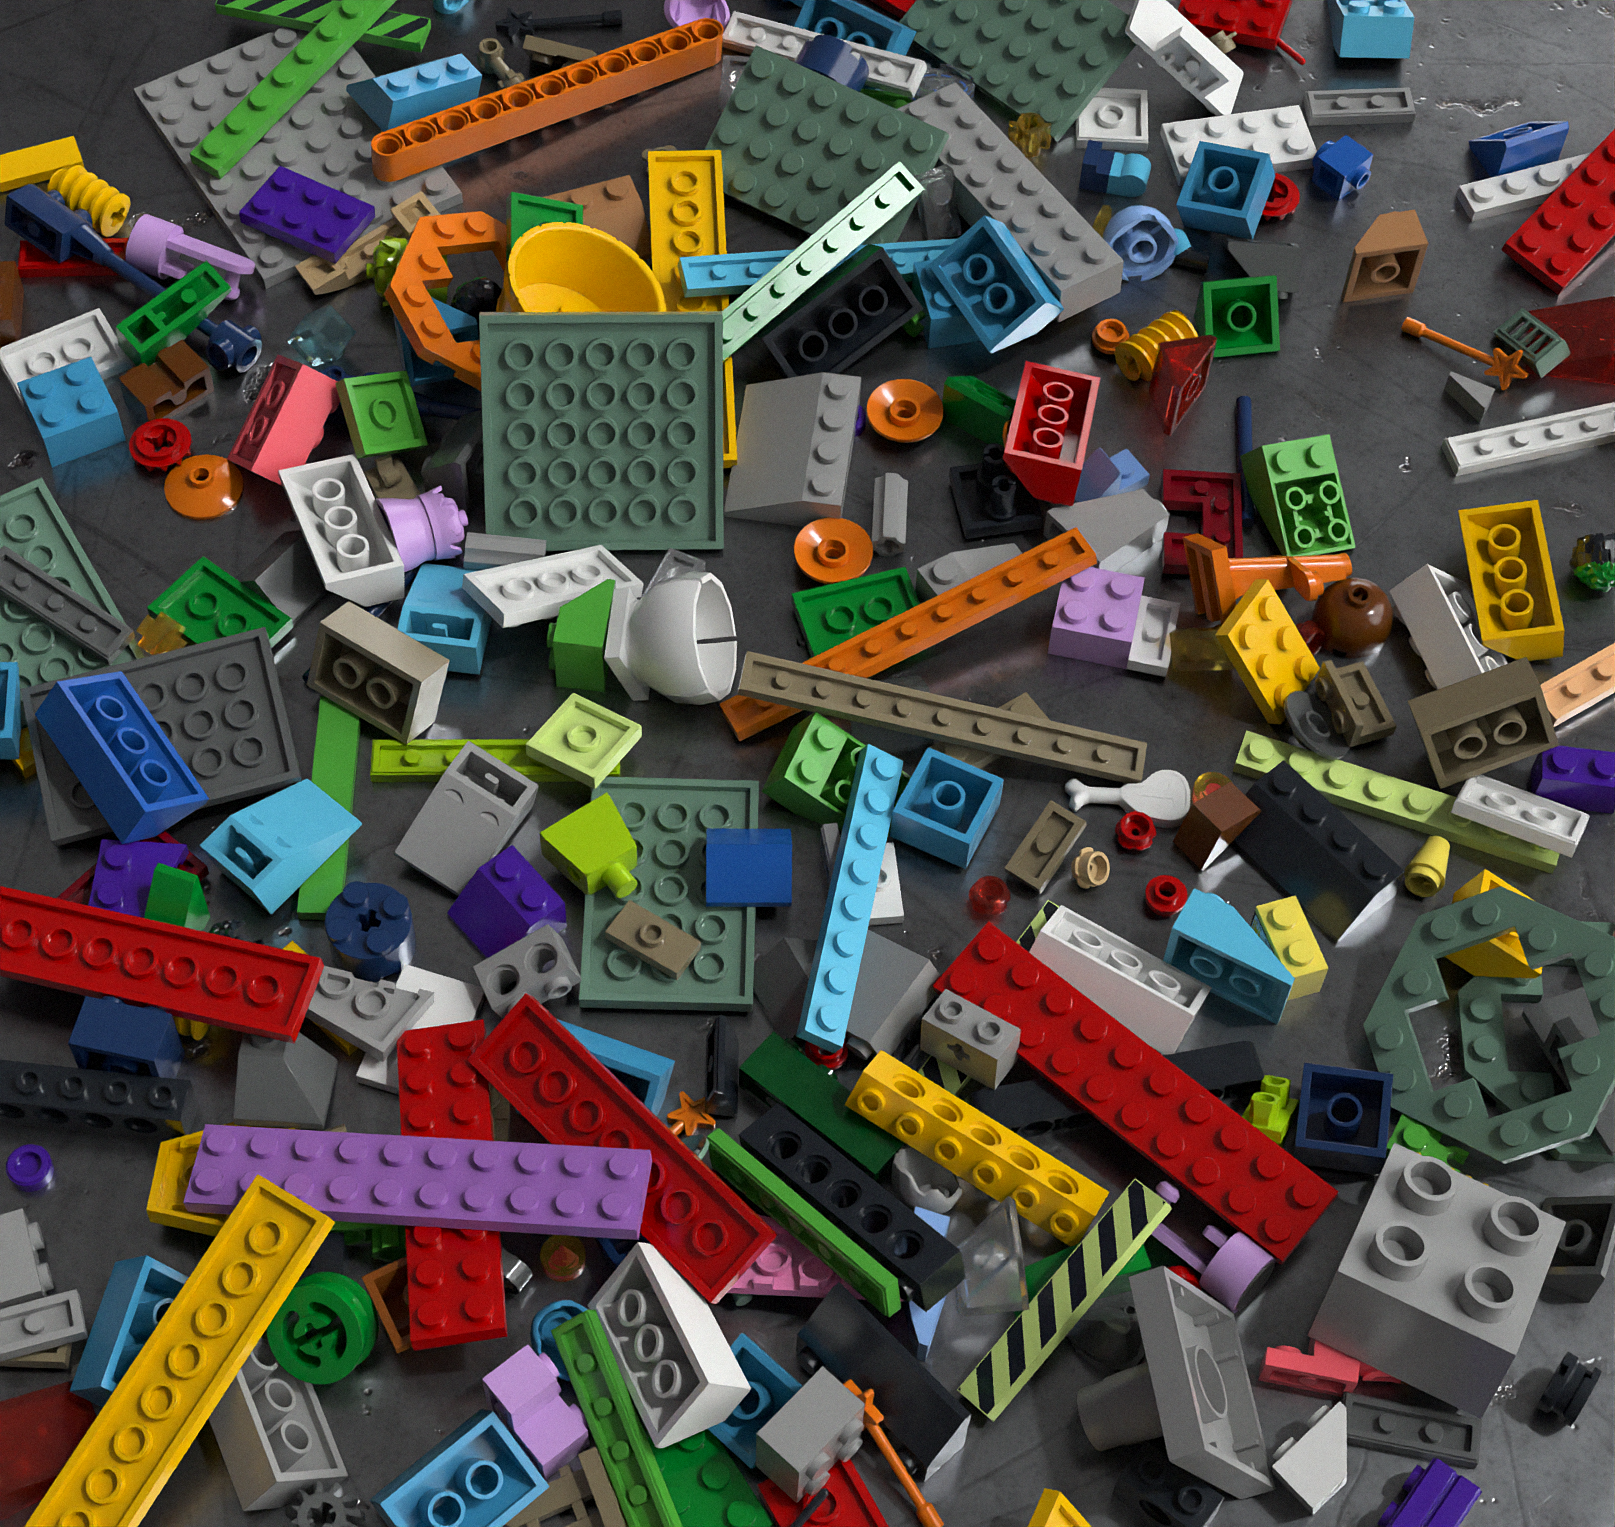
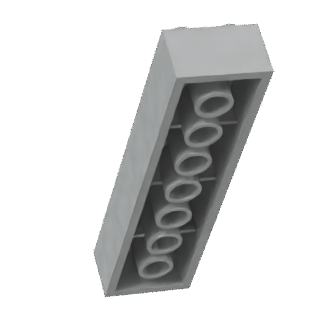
[897,82,1124,322]

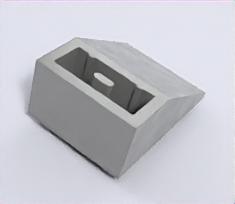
[394,741,539,896]

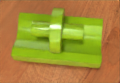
[1242,1075,1300,1147]

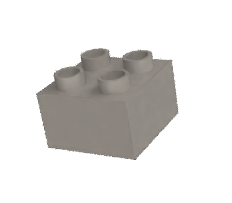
[1307,1143,1566,1419]

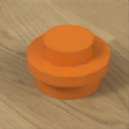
[1091,319,1129,355]

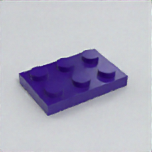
[239,166,375,264]

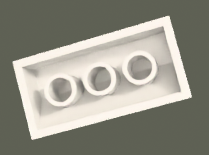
[278,454,404,607]
[1390,564,1508,690]
[1029,905,1212,1055]
[588,1242,751,1448]

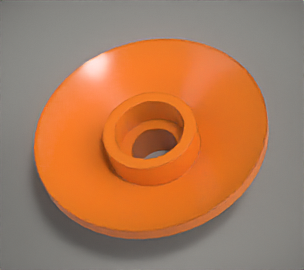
[867,379,943,443]
[164,454,244,520]
[794,517,873,584]

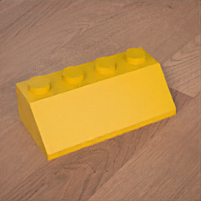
[1458,500,1565,661]

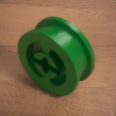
[267,1272,379,1384]

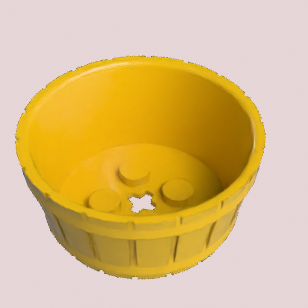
[496,222,666,312]

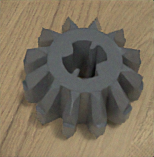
[283,1481,365,1527]

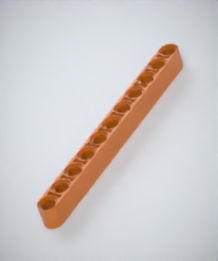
[371,18,724,182]

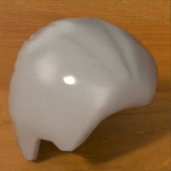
[890,1145,962,1214]

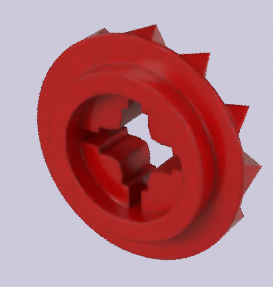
[1262,173,1300,222]
[129,418,193,472]

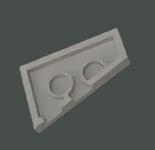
[305,966,434,1062]

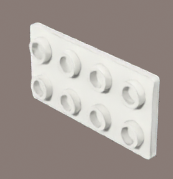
[1125,0,1243,116]

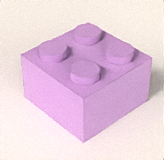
[1048,567,1145,669]

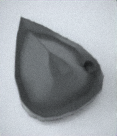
[1065,1301,1146,1375]

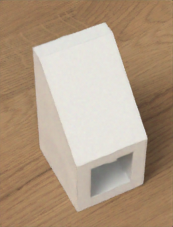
[1272,1401,1347,1515]

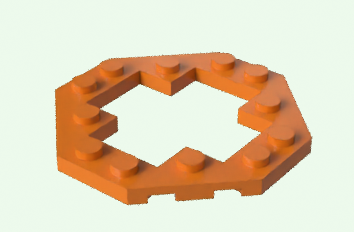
[384,211,506,391]

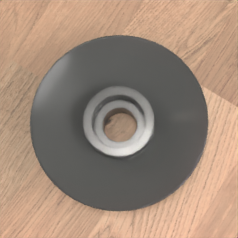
[1284,691,1349,760]

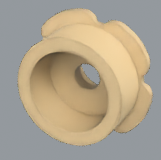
[1071,847,1110,889]

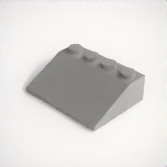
[724,372,861,527]

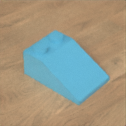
[1163,888,1295,1024]

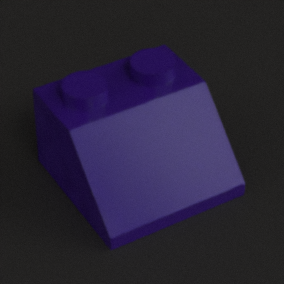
[447,845,567,959]

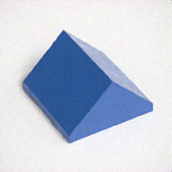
[1469,121,1569,178]
[706,828,792,907]

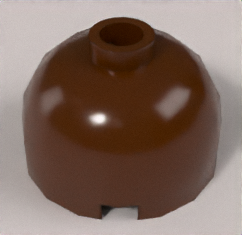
[1311,577,1393,659]

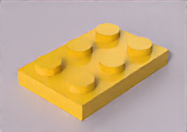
[1215,579,1320,724]

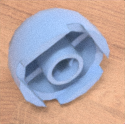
[1102,205,1178,281]

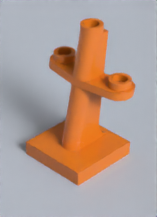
[1183,533,1352,626]

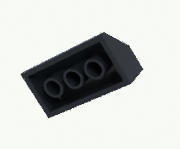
[753,244,923,379]
[1231,760,1405,943]
[796,1282,971,1482]

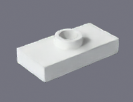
[869,842,904,926]

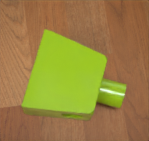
[540,792,638,898]

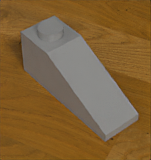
[915,543,1022,604]

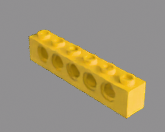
[845,1050,1110,1247]

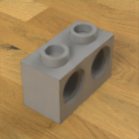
[473,924,582,1018]

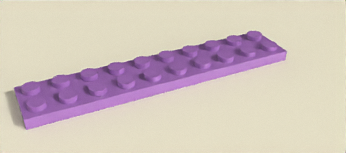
[183,1124,652,1240]

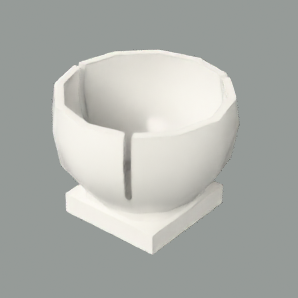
[604,572,737,705]

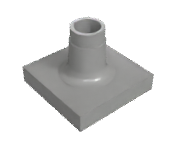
[1077,1266,1275,1500]

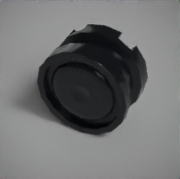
[1537,1352,1602,1427]

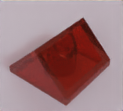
[1149,335,1217,436]

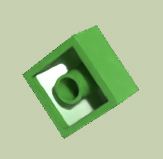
[547,579,616,692]

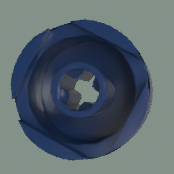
[794,35,869,92]
[325,881,416,983]

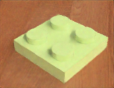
[526,693,642,789]

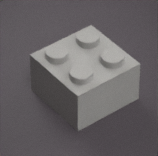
[755,1366,865,1503]

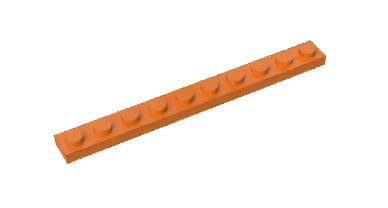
[719,527,1097,742]

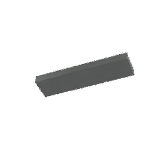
[0,545,135,666]

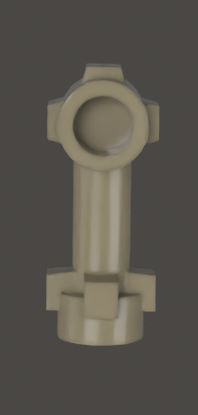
[476,38,525,90]

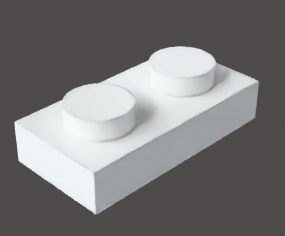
[1126,595,1181,677]

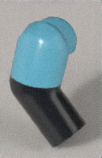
[1173,228,1211,271]

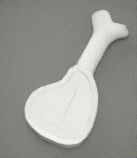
[1065,770,1190,828]

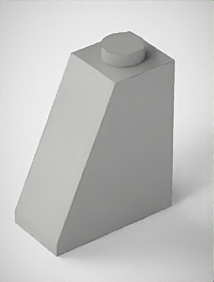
[1043,489,1170,572]
[845,930,941,1060]

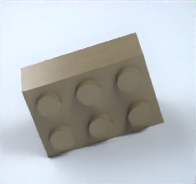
[307,601,450,745]
[1407,657,1559,789]

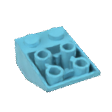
[1328,0,1415,59]
[397,563,492,675]
[200,778,362,915]

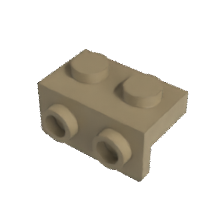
[1315,660,1397,747]

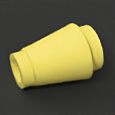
[1404,836,1450,897]

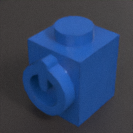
[1311,135,1373,201]

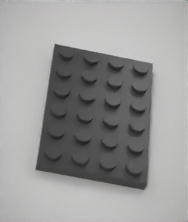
[20,627,302,846]

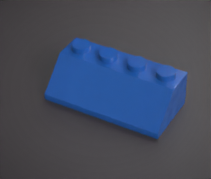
[35,671,209,844]

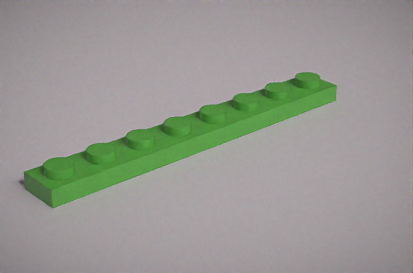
[189,0,396,179]

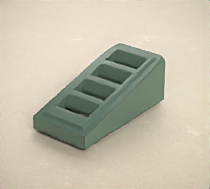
[1493,308,1571,378]

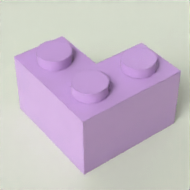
[482,1344,590,1480]

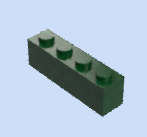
[739,1031,908,1185]

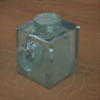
[286,305,356,367]

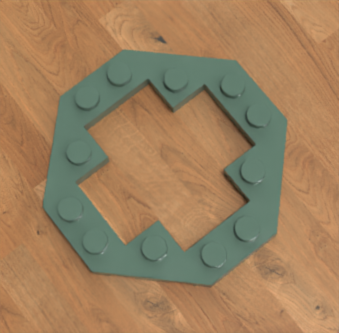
[1363,886,1615,1164]
[1454,921,1615,1162]

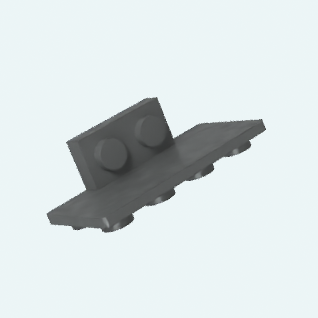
[1522,987,1615,1156]

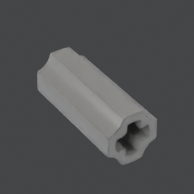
[871,473,908,557]
[464,532,547,570]

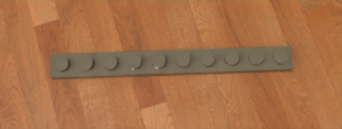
[737,651,1147,784]

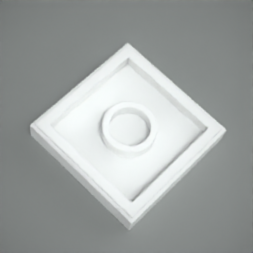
[1075,88,1148,152]

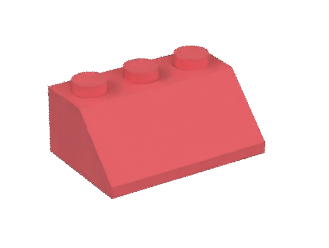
[227,354,340,486]

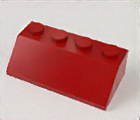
[1003,361,1100,507]

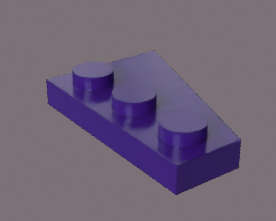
[88,839,189,918]

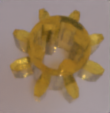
[1008,112,1051,158]
[136,611,187,655]

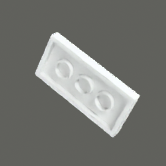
[1160,105,1317,187]
[462,545,643,628]

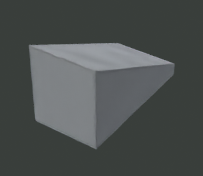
[1444,371,1495,423]

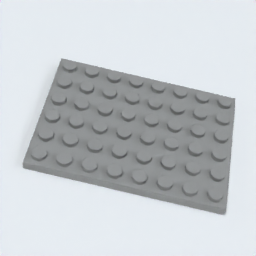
[133,27,463,289]

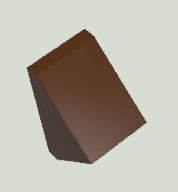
[1173,782,1261,871]

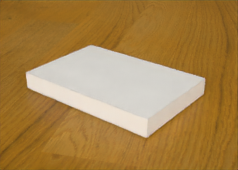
[0,308,132,412]
[1451,774,1590,858]
[356,964,486,1095]

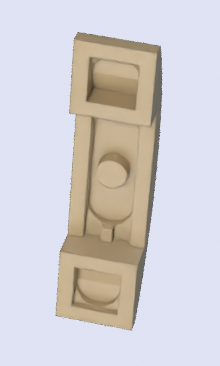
[295,191,440,295]

